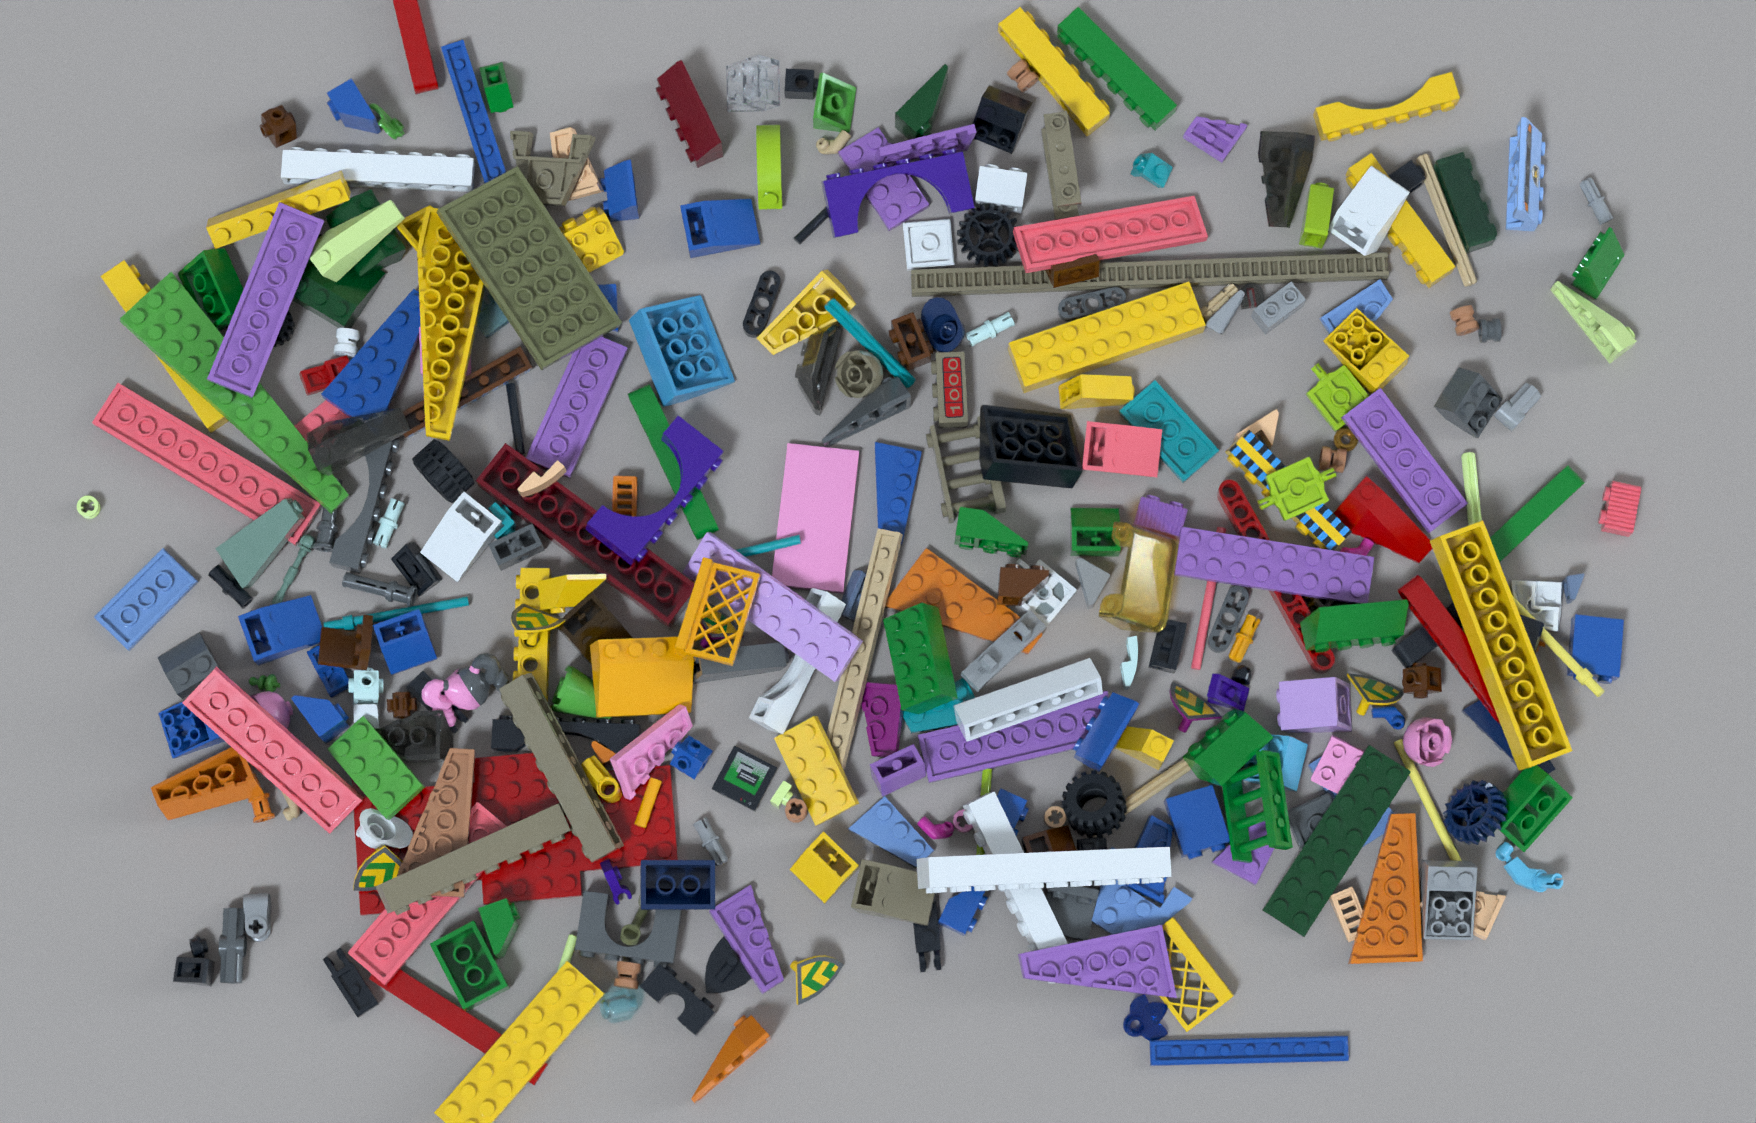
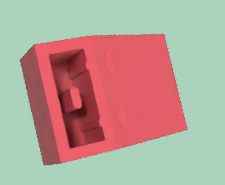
[1082,421,1163,477]

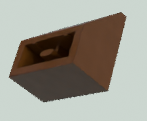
[997,564,1049,606]
[1021,825,1077,885]

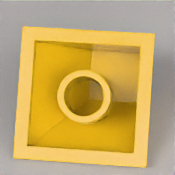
[538,574,606,614]

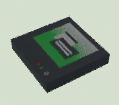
[712,746,778,812]

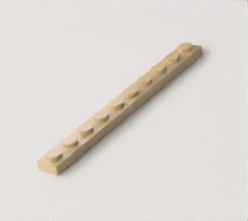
[826,528,903,770]

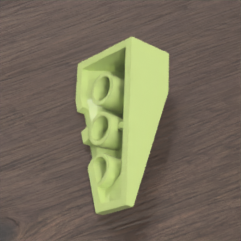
[310,200,405,282]
[1550,281,1637,364]

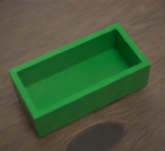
[883,603,958,714]

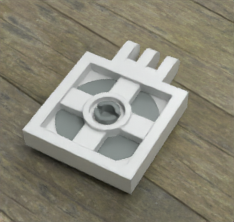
[1016,558,1077,626]

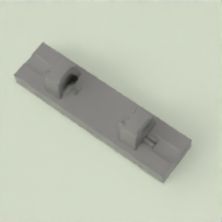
[961,609,1047,692]

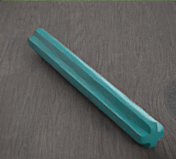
[824,298,916,388]

